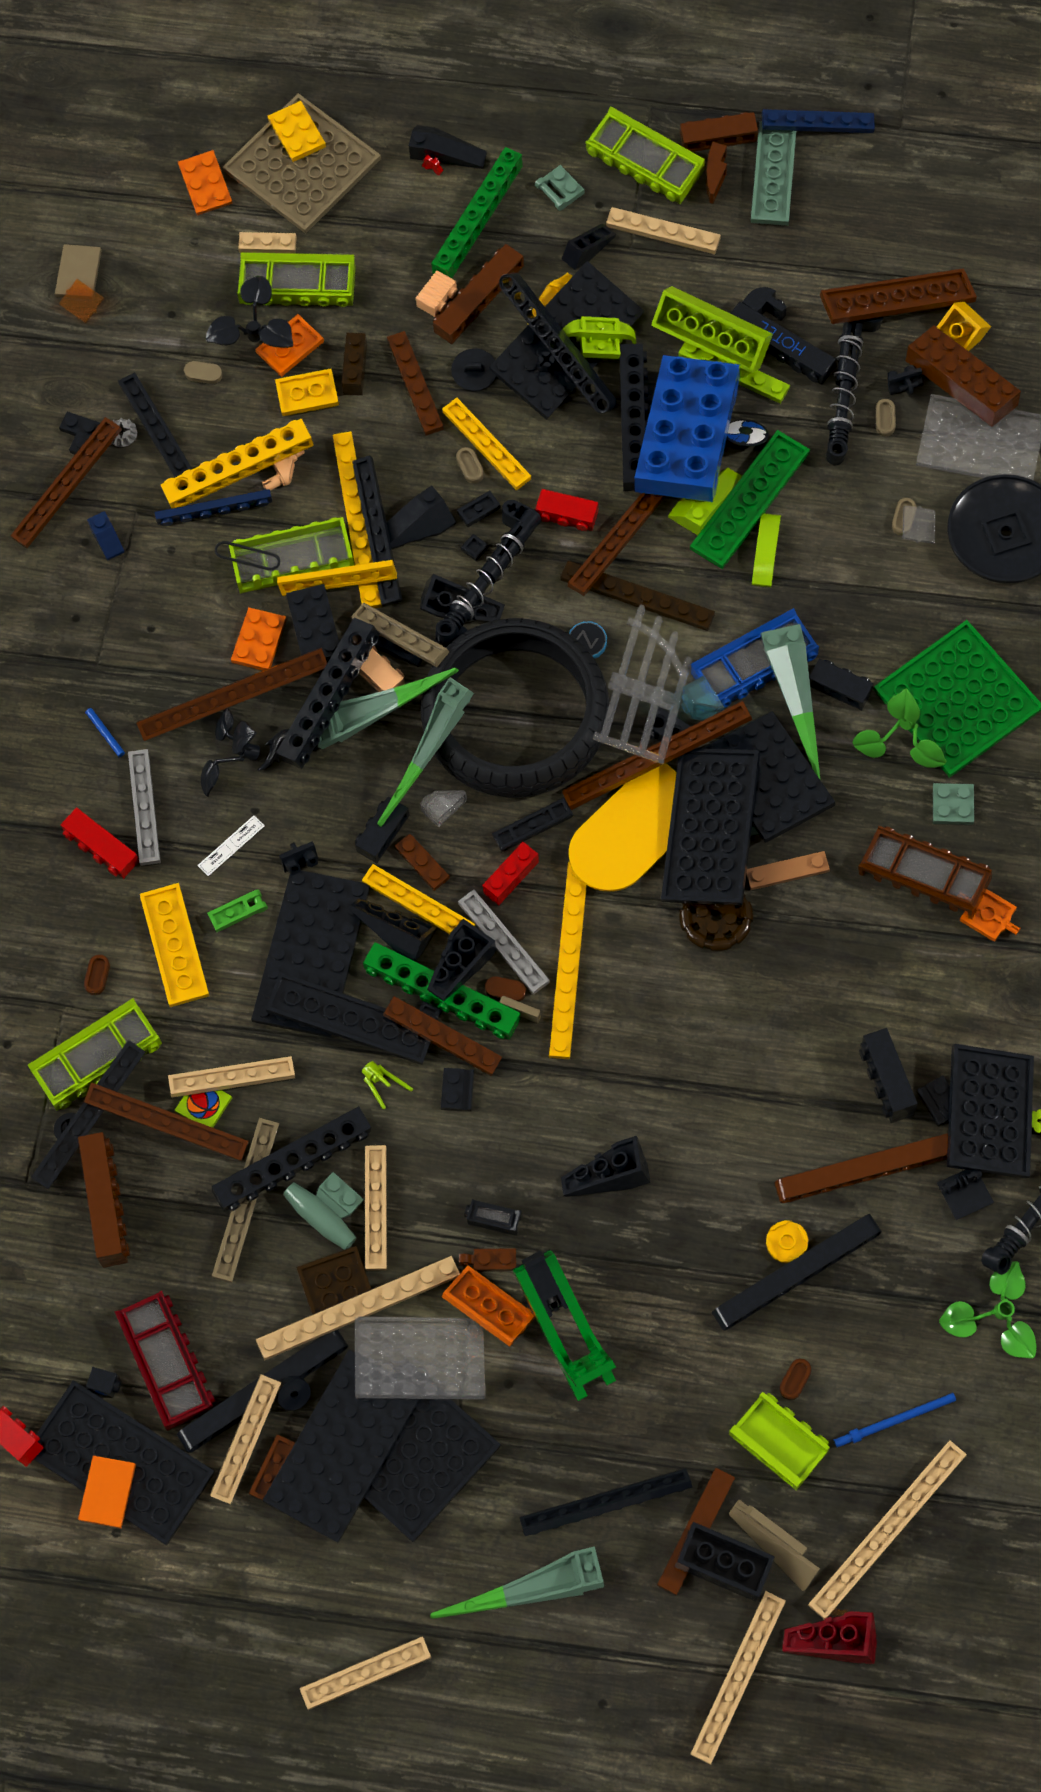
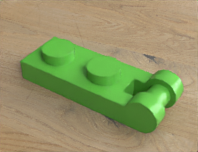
[207,890,268,932]

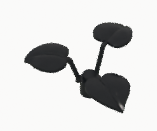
[206,276,293,348]
[201,708,260,797]

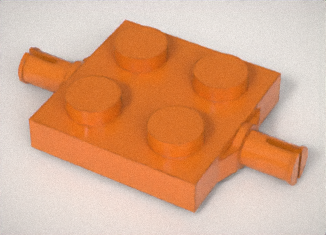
[957,889,1021,942]

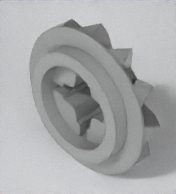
[111,418,137,447]

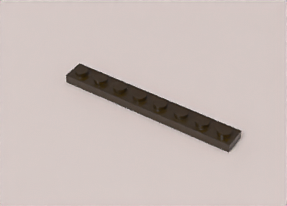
[561,561,715,631]

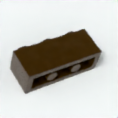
[342,332,367,396]

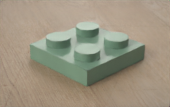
[933,783,974,825]

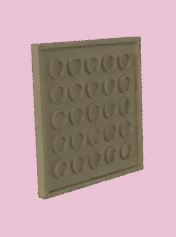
[222,93,381,234]

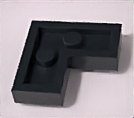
[59,411,100,455]

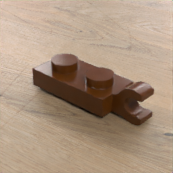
[459,1248,516,1272]

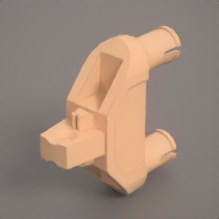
[250,445,304,491]

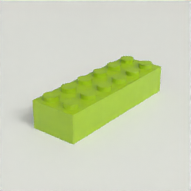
[651,286,773,373]

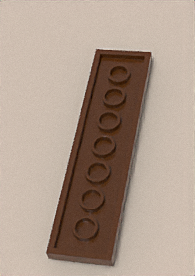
[820,268,977,324]

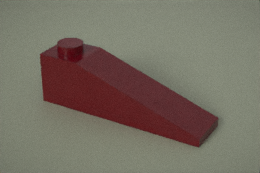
[782,1611,877,1664]

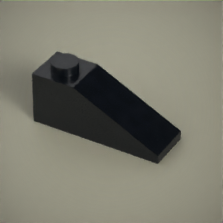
[561,223,616,270]

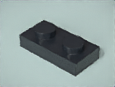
[457,490,501,528]

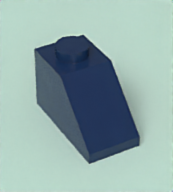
[87,511,125,561]

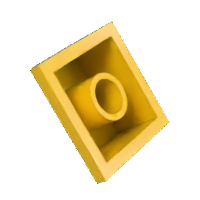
[937,302,991,351]

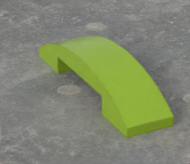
[752,513,781,588]

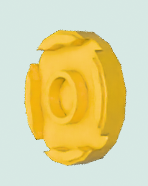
[766,1220,808,1263]

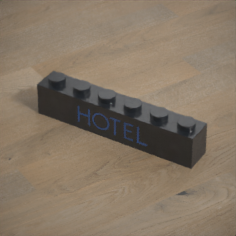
[730,301,836,385]

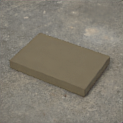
[55,244,102,300]

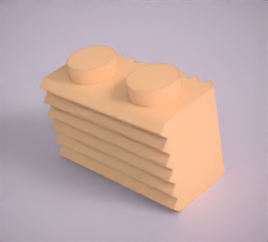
[416,270,457,317]

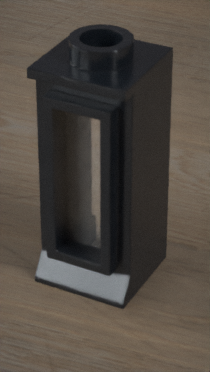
[464,1199,522,1236]

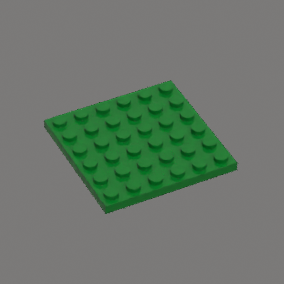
[873,620,1041,778]

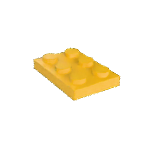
[268,101,326,162]
[275,368,339,416]

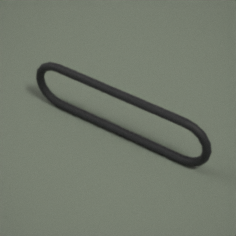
[214,541,280,571]

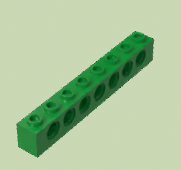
[431,147,523,278]
[363,942,521,1040]

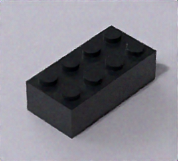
[286,584,339,662]
[859,1028,918,1123]
[674,1522,775,1602]

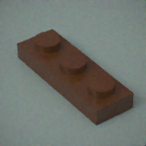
[395,834,450,891]
[249,1435,295,1500]

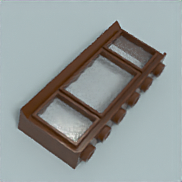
[858,826,992,919]

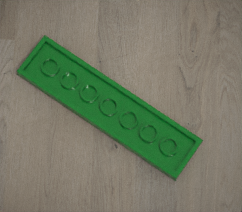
[690,430,810,569]

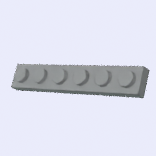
[128,749,161,866]
[458,890,550,995]

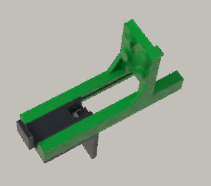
[512,1249,616,1401]

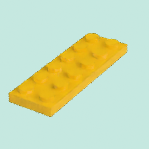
[140,883,209,1007]

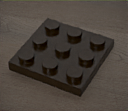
[296,1246,371,1315]

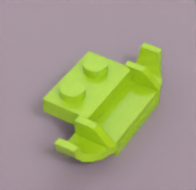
[562,316,636,359]

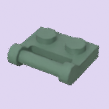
[534,165,584,211]

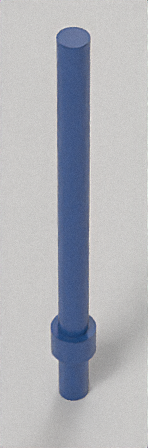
[833,1393,956,1448]

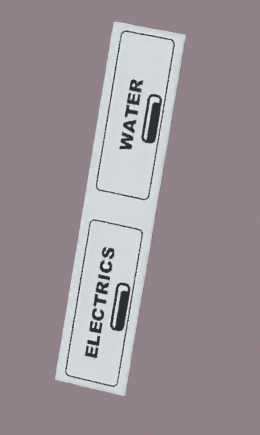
[197,815,265,876]

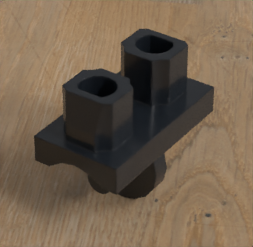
[887,365,923,395]
[279,841,318,875]

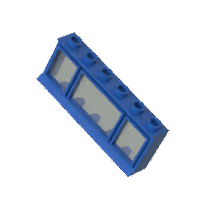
[691,608,819,711]

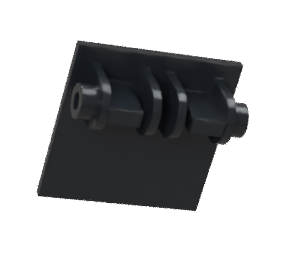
[937,1170,994,1220]

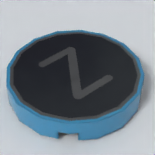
[569,621,607,659]

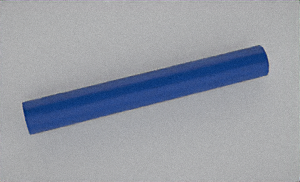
[85,708,125,757]

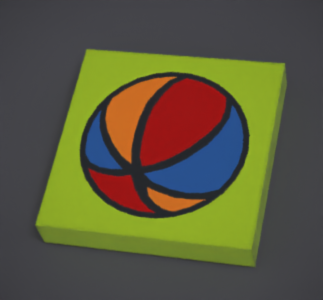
[175,1090,232,1128]

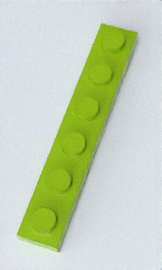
[678,342,790,404]

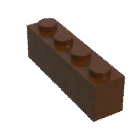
[680,112,758,152]

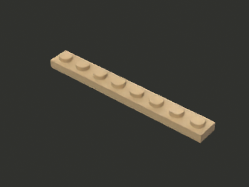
[690,1591,786,1765]

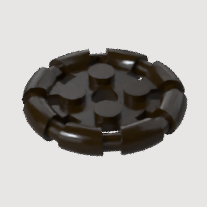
[679,894,753,951]

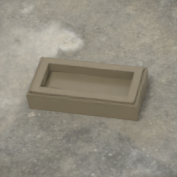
[499,996,541,1023]

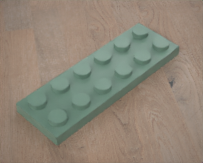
[751,121,796,225]

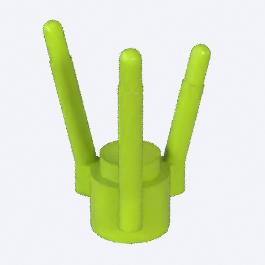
[362,1061,413,1109]

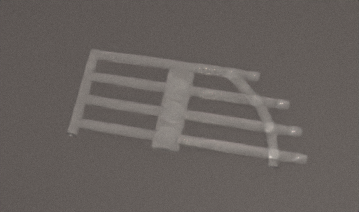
[592,605,692,764]

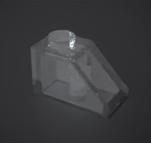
[420,790,467,827]

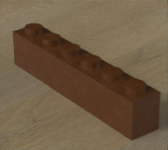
[433,244,524,345]

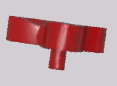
[422,155,443,175]

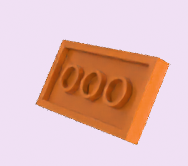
[442,1265,535,1347]

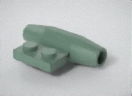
[283,1172,364,1250]

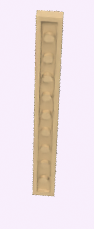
[256,1256,460,1361]
[808,1440,967,1619]

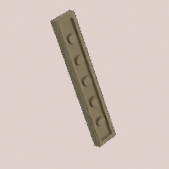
[351,603,449,667]

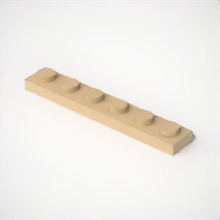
[606,207,721,254]
[168,1056,295,1098]
[365,1145,387,1271]
[210,1374,281,1504]
[300,1636,431,1710]

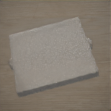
[902,506,935,544]

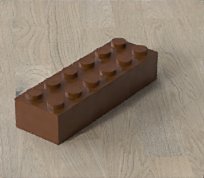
[906,325,1021,427]
[78,1132,130,1268]

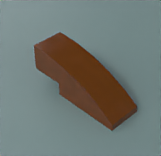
[706,142,727,204]

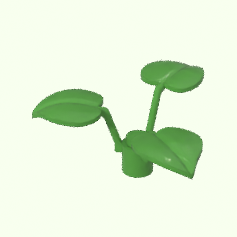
[853,688,947,768]
[939,1261,1036,1359]

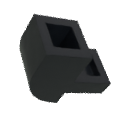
[742,287,787,321]

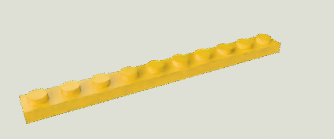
[333,431,382,608]
[549,862,587,1060]

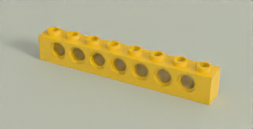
[160,418,314,508]

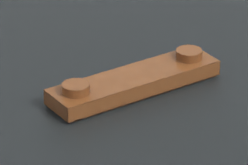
[746,851,830,891]

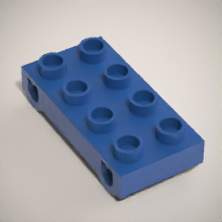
[634,355,739,502]

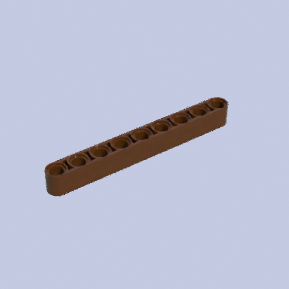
[774,1133,948,1203]

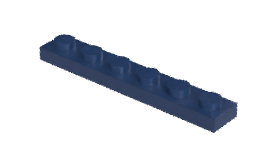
[762,109,875,133]
[155,489,272,526]

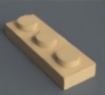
[238,232,297,253]

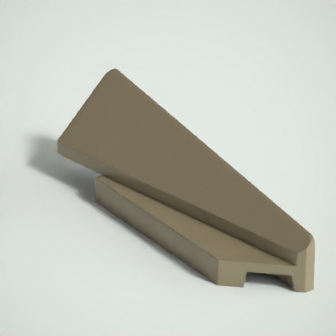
[729,1500,820,1591]

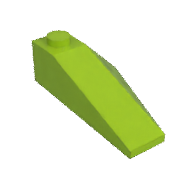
[668,468,742,535]

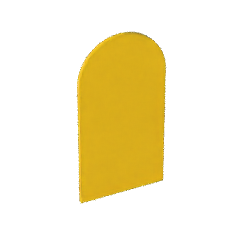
[569,763,677,891]

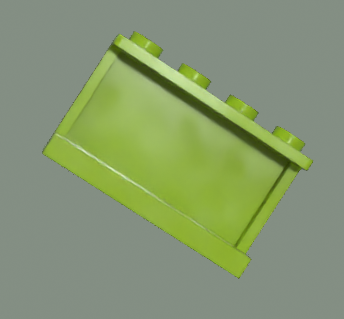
[729,1392,830,1490]

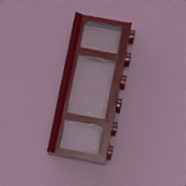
[114,1290,215,1431]

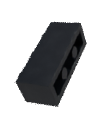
[809,659,873,711]
[355,796,410,863]

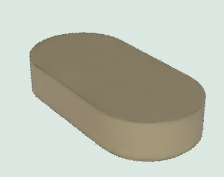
[184,361,222,384]
[875,399,896,437]
[456,447,484,484]
[892,498,916,536]

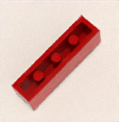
[61,807,139,879]

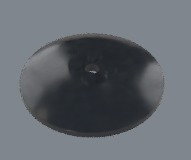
[947,474,1041,583]

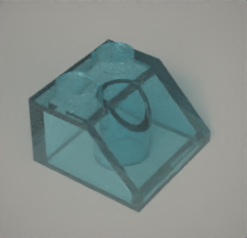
[681,676,725,721]

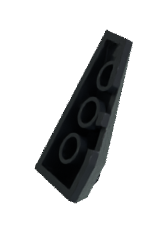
[409,125,487,169]
[386,485,456,549]
[420,574,505,622]
[349,898,438,961]
[427,919,496,1002]
[561,1136,650,1197]

